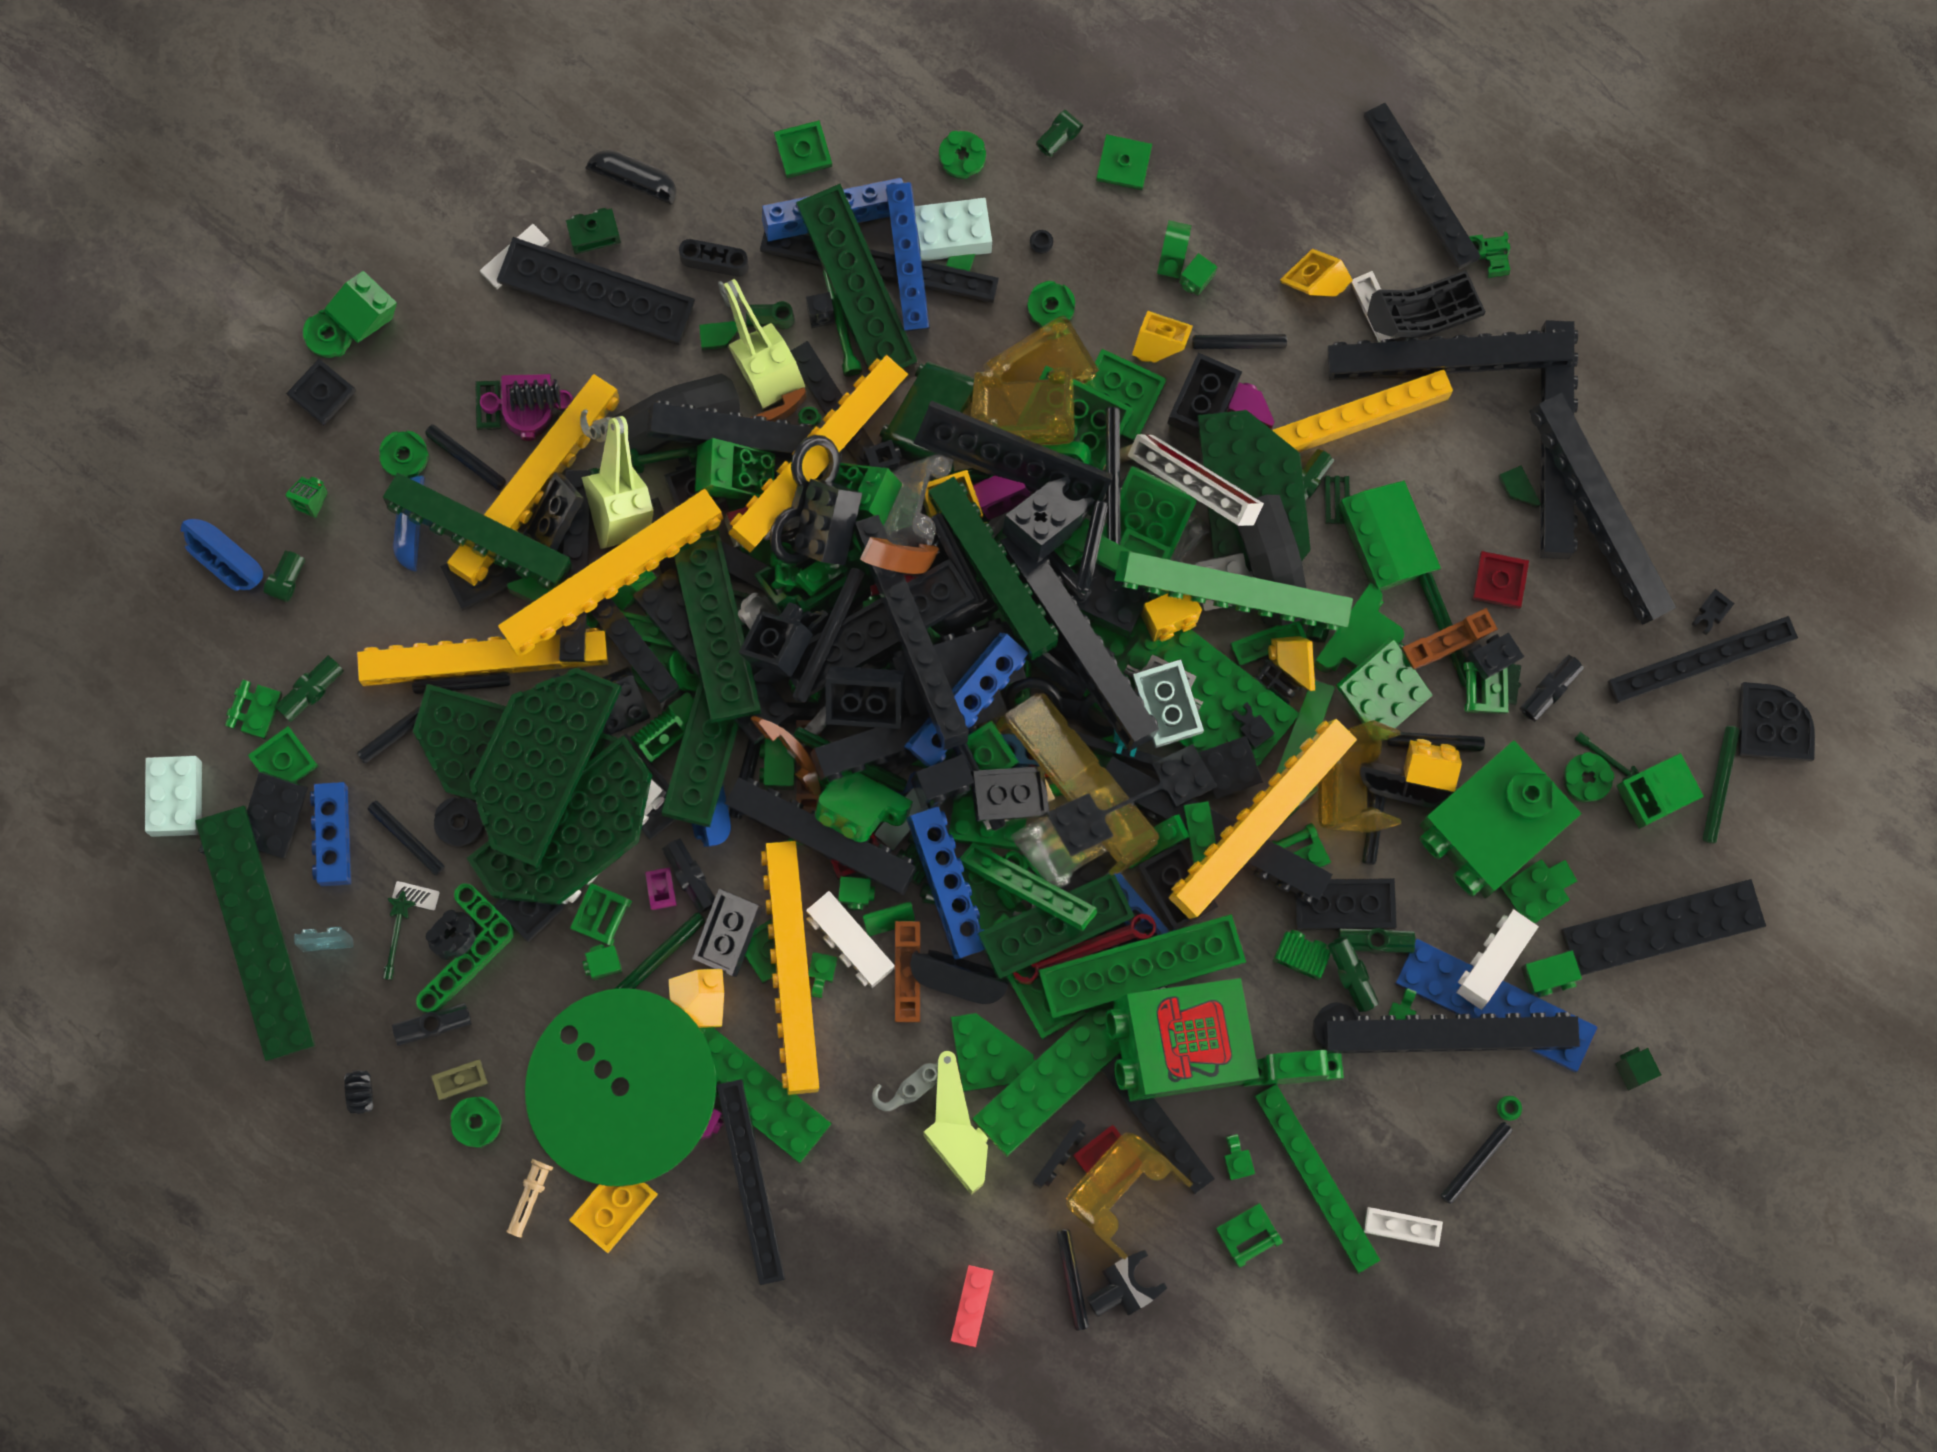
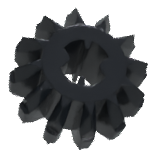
[344,1070,373,1114]

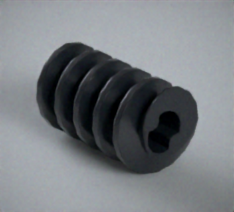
[510,379,561,412]

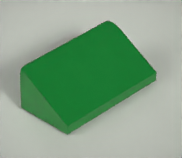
[863,902,915,937]

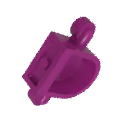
[480,374,573,441]

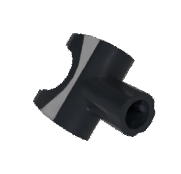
[1086,1250,1167,1317]

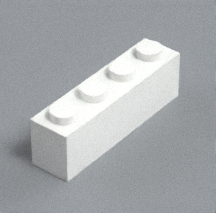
[806,891,895,988]
[1456,910,1539,1010]

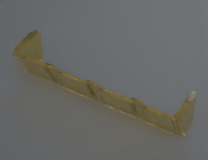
[996,693,1159,876]

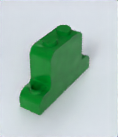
[1314,583,1405,673]
[815,771,913,842]
[1243,1050,1344,1087]

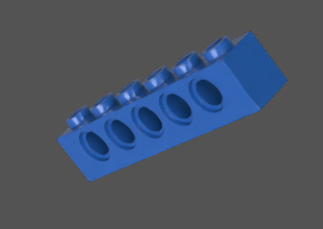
[762,178,903,241]
[886,182,930,331]
[904,633,1028,767]
[906,806,984,960]

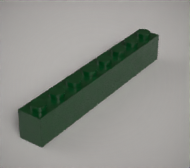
[383,472,572,590]
[928,476,1059,661]

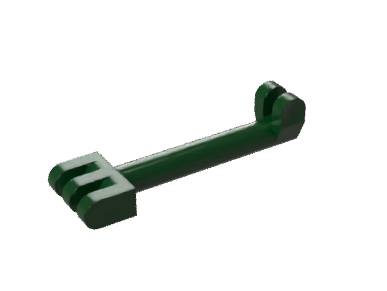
[630,445,698,473]

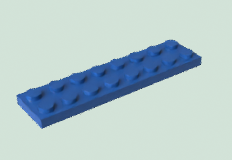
[1395,939,1597,1073]

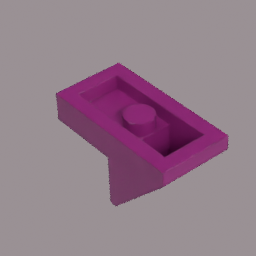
[645,867,677,911]

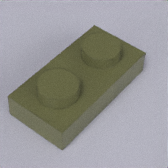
[431,1059,488,1101]

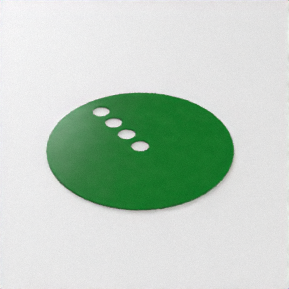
[525,988,717,1186]

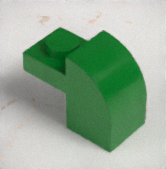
[1157,220,1192,279]

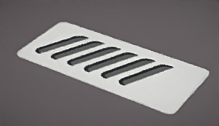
[392,881,440,910]

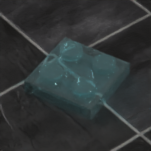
[294,927,354,952]

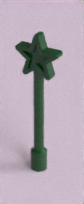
[1574,731,1639,781]
[382,891,416,981]

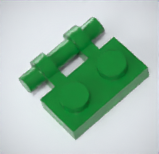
[225,679,283,740]

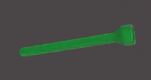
[823,270,862,377]

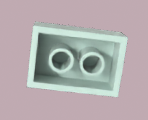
[915,198,992,261]
[1133,659,1204,748]
[145,756,202,837]

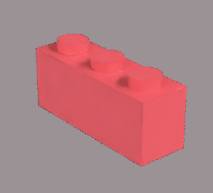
[950,1265,994,1348]

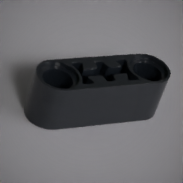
[679,239,749,277]

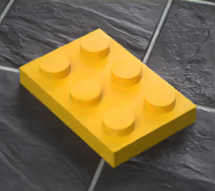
[569,1183,658,1254]

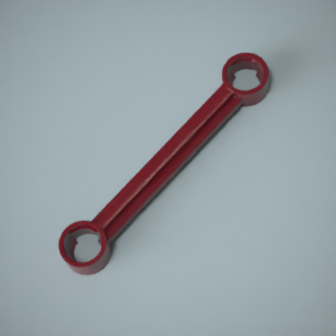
[1013,914,1156,985]

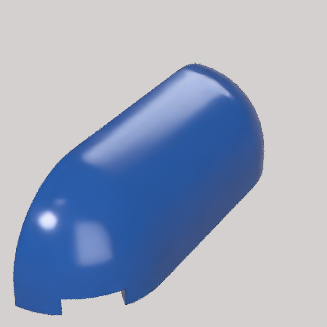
[393,476,425,572]
[181,519,263,591]
[692,784,731,847]

